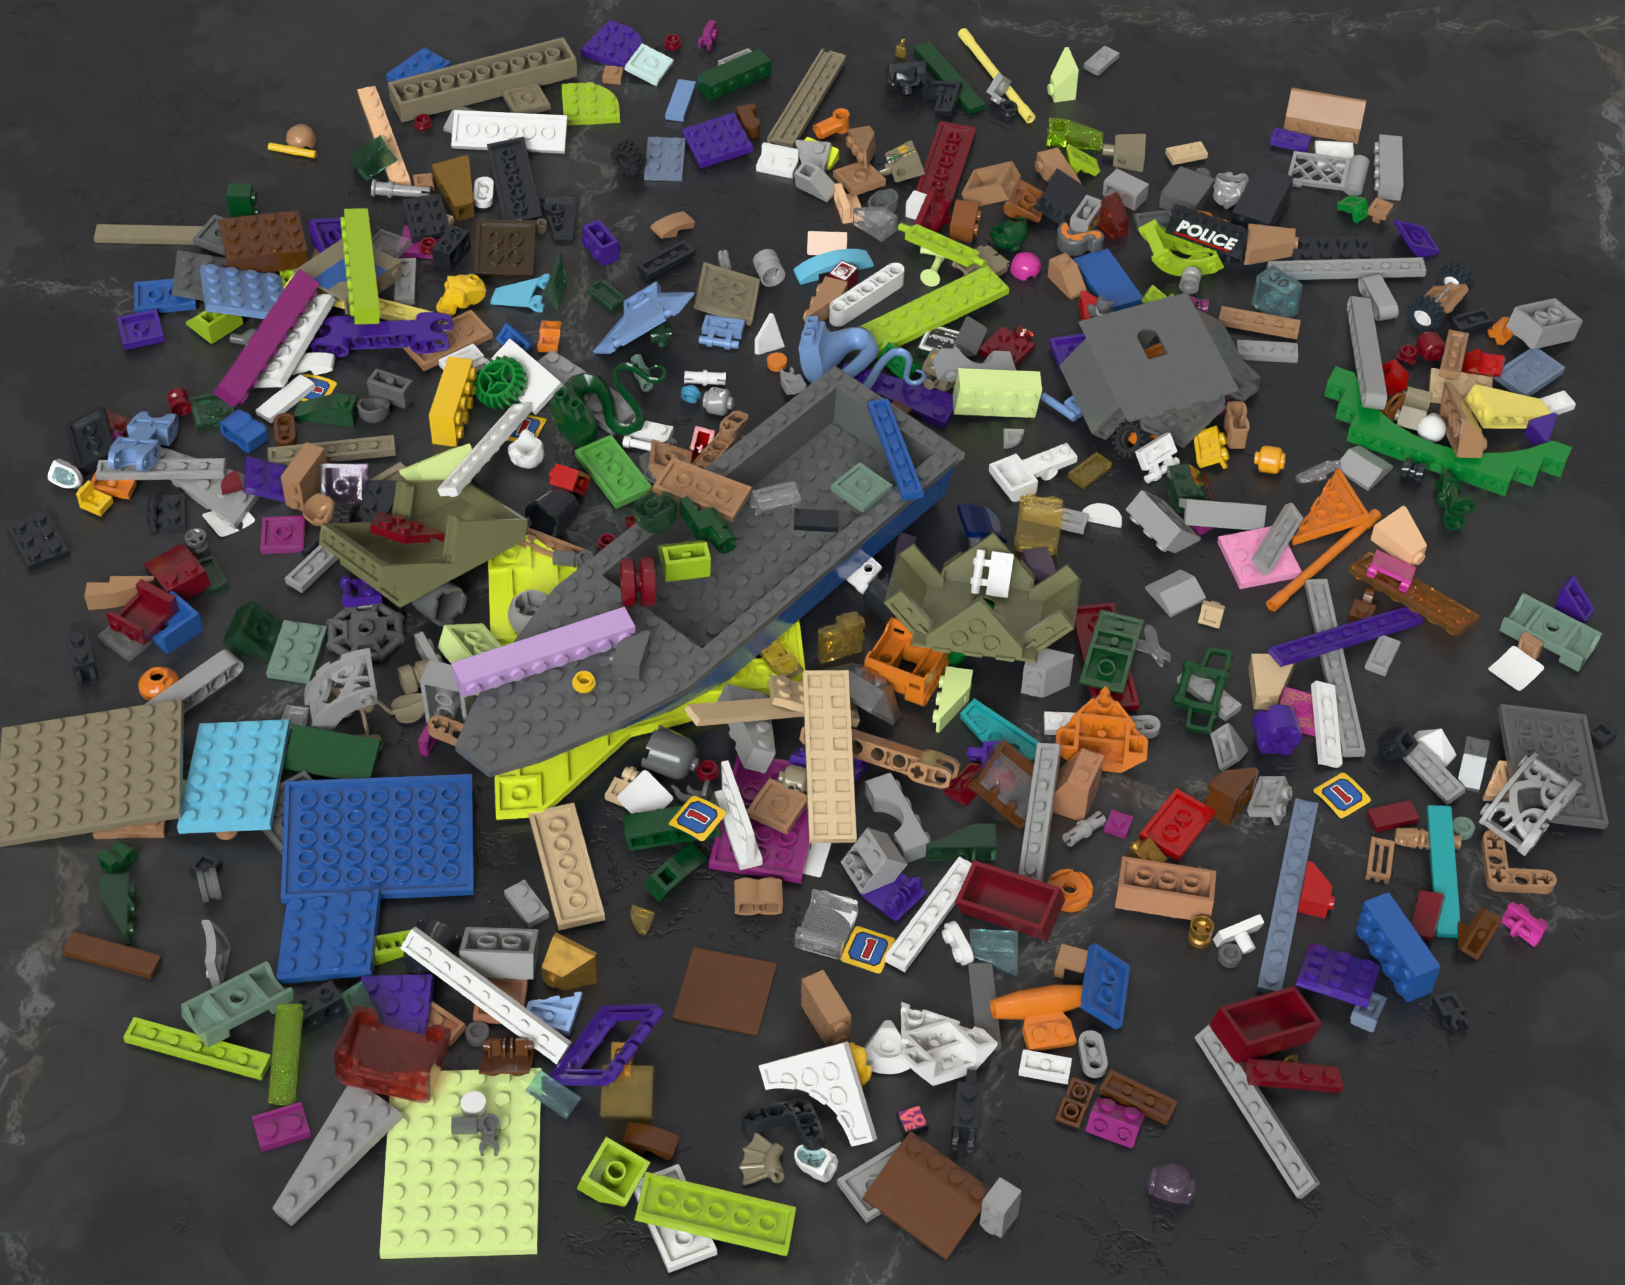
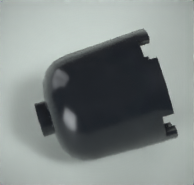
[525,487,579,538]
[861,572,898,625]
[402,918,462,979]

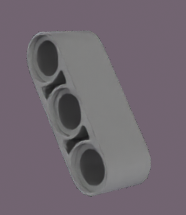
[1358,274,1399,321]

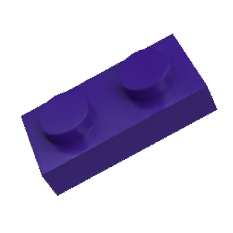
[1270,127,1312,153]

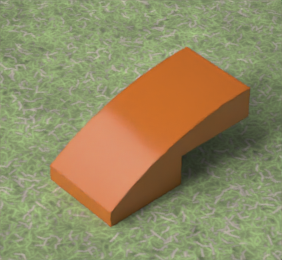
[537,320,562,353]

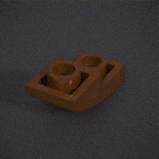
[1055,1077,1096,1129]
[620,1122,679,1161]

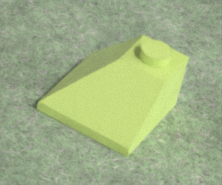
[1047,47,1079,102]

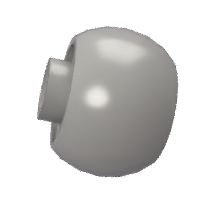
[508,590,548,634]

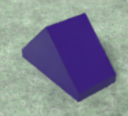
[1524,413,1557,447]
[1554,575,1595,623]

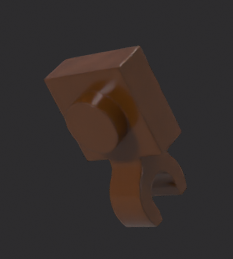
[1347,587,1376,622]

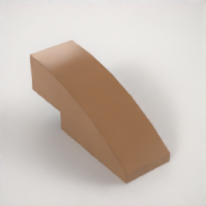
[84,576,157,610]

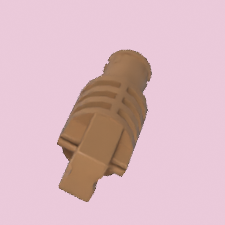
[1394,827,1461,850]

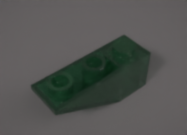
[925,824,997,862]
[99,873,137,946]

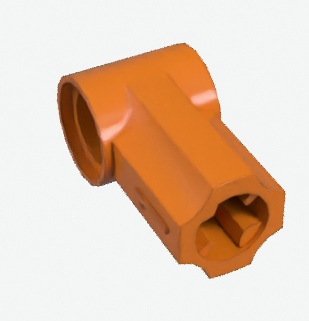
[813,108,850,140]

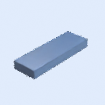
[665,79,696,122]

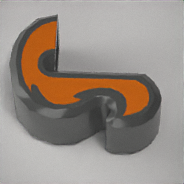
[1056,222,1104,256]

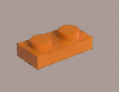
[91,472,137,499]

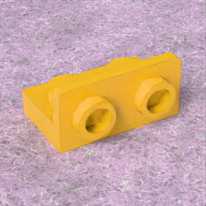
[1194,426,1229,469]

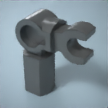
[552,550,594,569]
[451,1113,500,1156]

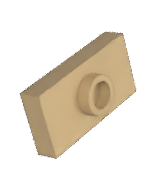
[1165,141,1208,165]

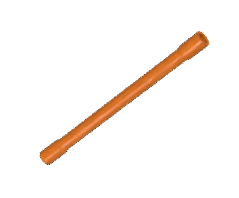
[1266,509,1382,611]

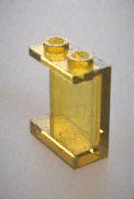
[1014,494,1063,555]

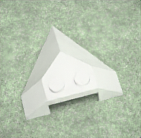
[901,1002,998,1086]

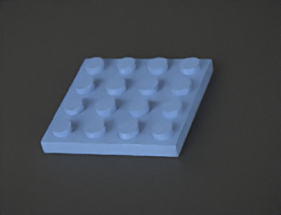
[200,264,283,319]

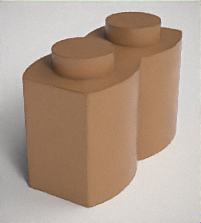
[1223,401,1250,449]
[734,877,783,915]

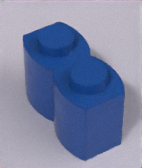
[219,409,268,453]

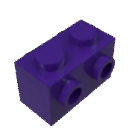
[581,220,621,266]

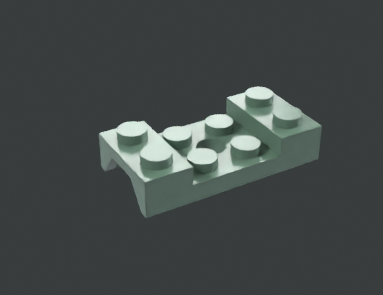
[1499,593,1602,672]
[181,961,294,1048]

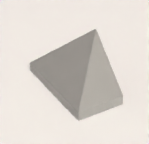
[1210,723,1249,771]

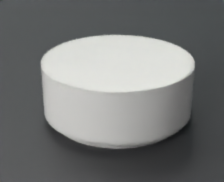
[461,1091,487,1116]

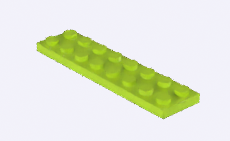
[859,265,1009,358]

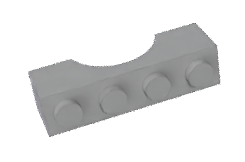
[932,348,1016,382]
[865,772,931,863]

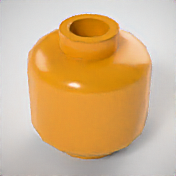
[1254,445,1286,474]

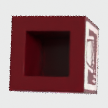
[829,260,858,291]

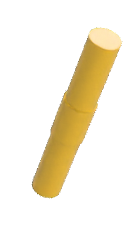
[268,143,317,158]

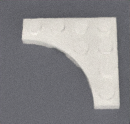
[759,1041,877,1147]

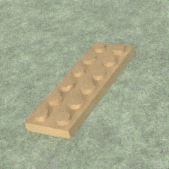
[529,803,605,930]

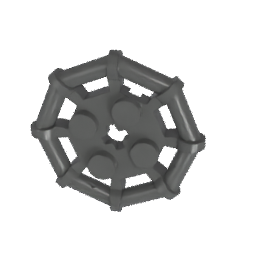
[326,603,406,662]

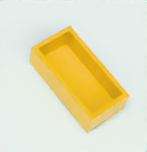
[429,356,477,447]

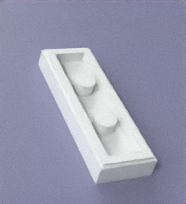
[256,374,316,423]

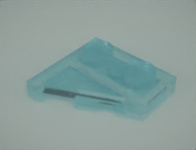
[969,929,1018,976]

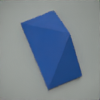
[496,323,533,353]

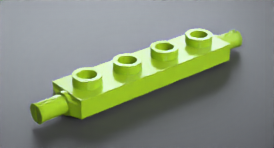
[898,222,987,268]

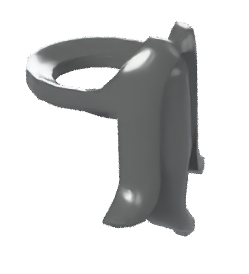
[671,780,715,804]

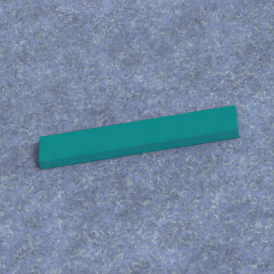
[1426,805,1460,938]

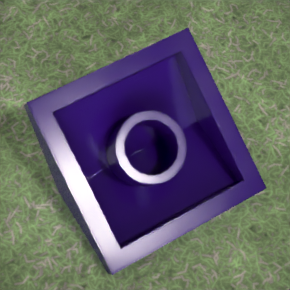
[309,218,342,253]
[1394,219,1440,258]

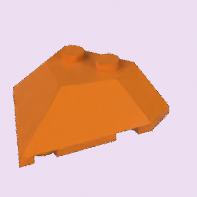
[1055,686,1148,773]

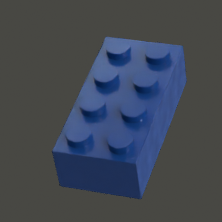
[1356,892,1441,1003]

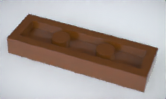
[1099,1069,1178,1126]

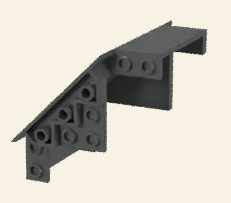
[1059,292,1258,448]

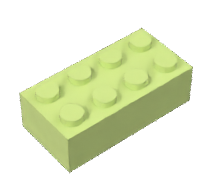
[952,368,1042,418]

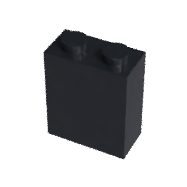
[1034,169,1089,225]

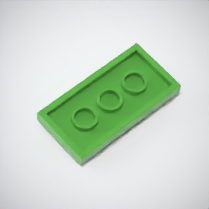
[575,435,652,509]

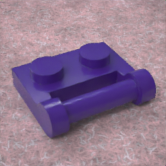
[340,576,382,607]

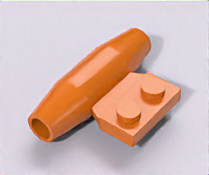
[990,985,1083,1051]

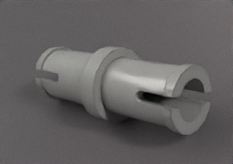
[1062,811,1106,847]

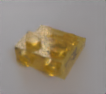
[818,611,865,664]

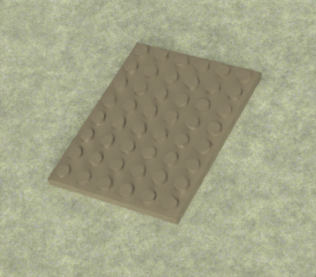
[0,699,184,847]

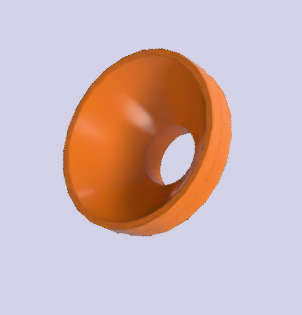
[138,667,179,701]

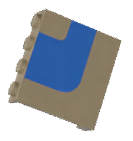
[293,239,403,315]

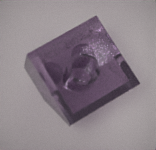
[321,463,370,507]

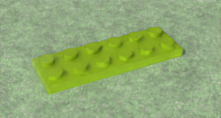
[635,1172,796,1256]

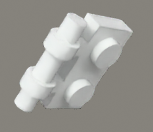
[1135,433,1180,483]
[970,549,1014,598]

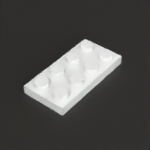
[634,1164,717,1273]

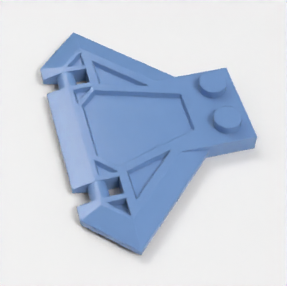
[593,281,694,354]

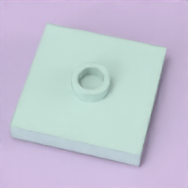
[624,44,674,86]

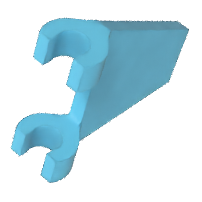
[490,274,553,312]

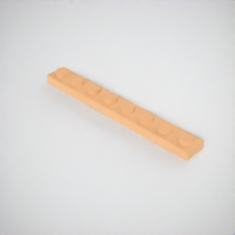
[357,86,411,186]

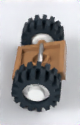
[1406,261,1475,333]

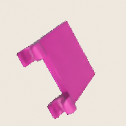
[1366,550,1416,593]

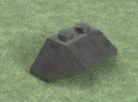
[824,662,901,725]

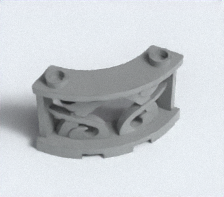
[304,648,377,731]
[1479,752,1582,856]

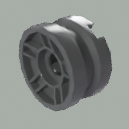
[196,867,223,903]

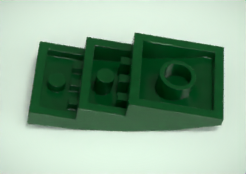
[1079,610,1144,694]

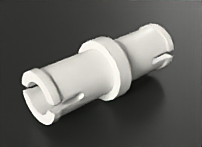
[684,370,726,386]

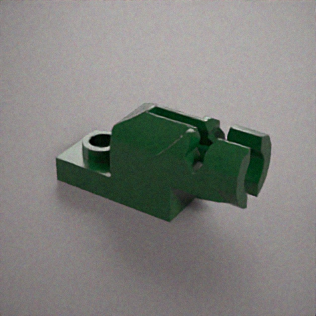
[679,496,737,554]

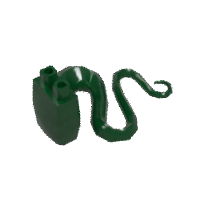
[549,362,667,448]

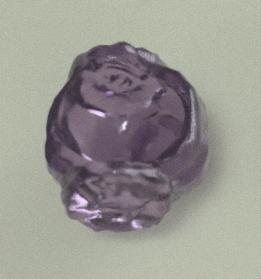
[1147,1163,1197,1206]

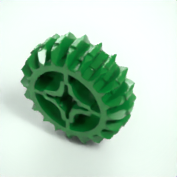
[473,355,528,410]

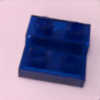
[957,504,1007,543]

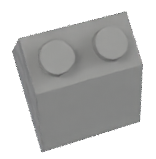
[1021,648,1074,698]

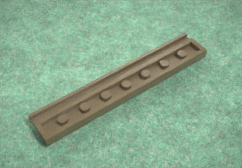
[767,49,846,148]

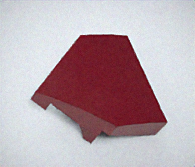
[914,188,952,233]

